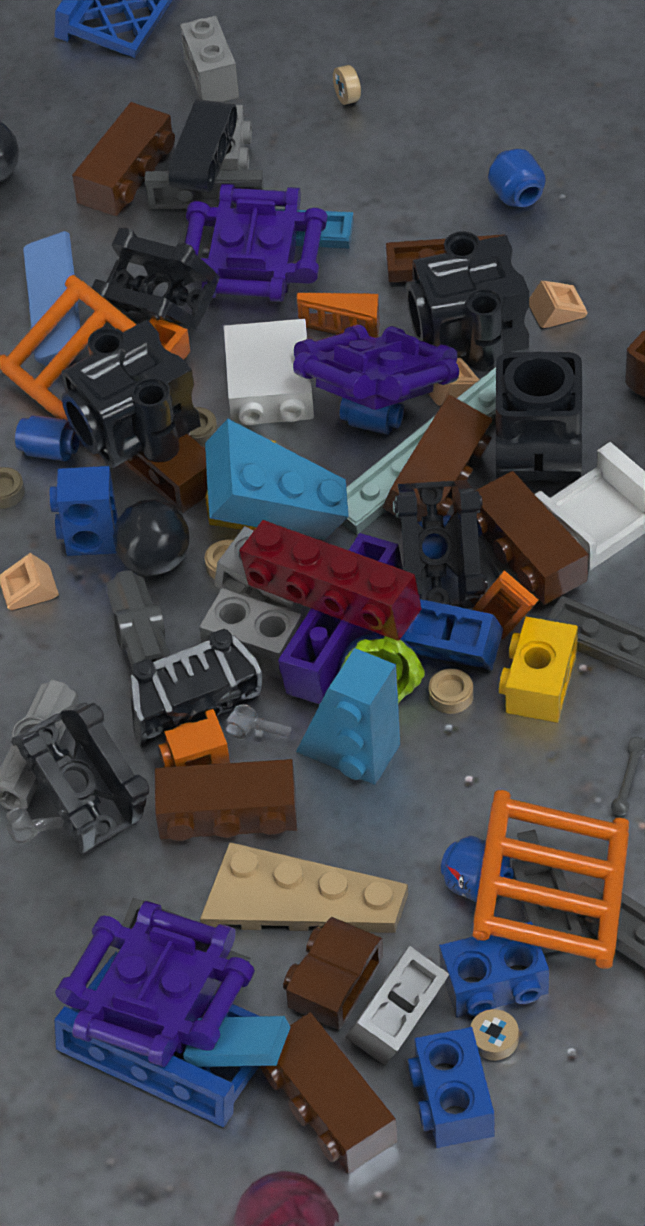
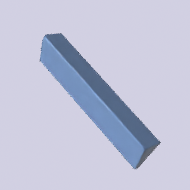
[23,231,81,366]

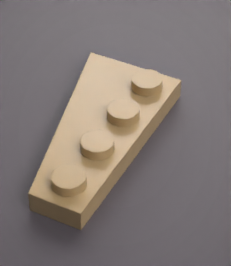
[200,842,408,933]

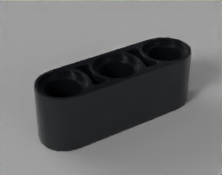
[168,99,237,193]

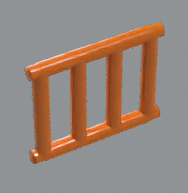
[0,275,168,420]
[472,790,629,969]

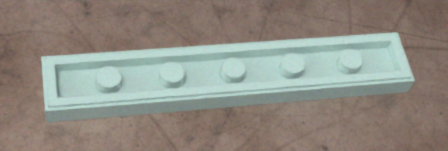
[342,367,496,535]

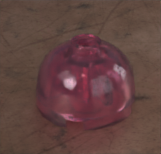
[234,1170,339,1226]

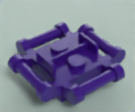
[185,184,328,302]
[293,324,460,410]
[55,901,255,1067]

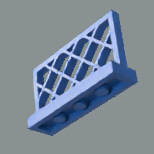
[54,0,173,58]
[54,951,259,1127]

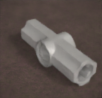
[0,680,79,812]

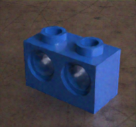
[49,466,118,556]
[402,599,503,671]
[439,921,549,1018]
[407,1027,495,1148]

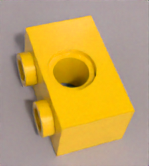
[499,616,578,723]

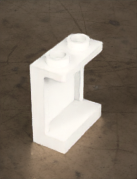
[224,319,314,425]
[535,442,645,571]

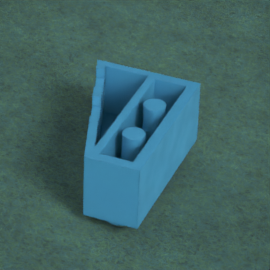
[205,419,349,540]
[296,648,400,785]

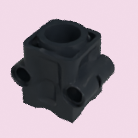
[406,231,529,372]
[61,320,201,468]
[496,352,582,484]

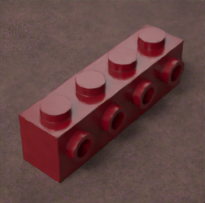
[239,520,422,641]

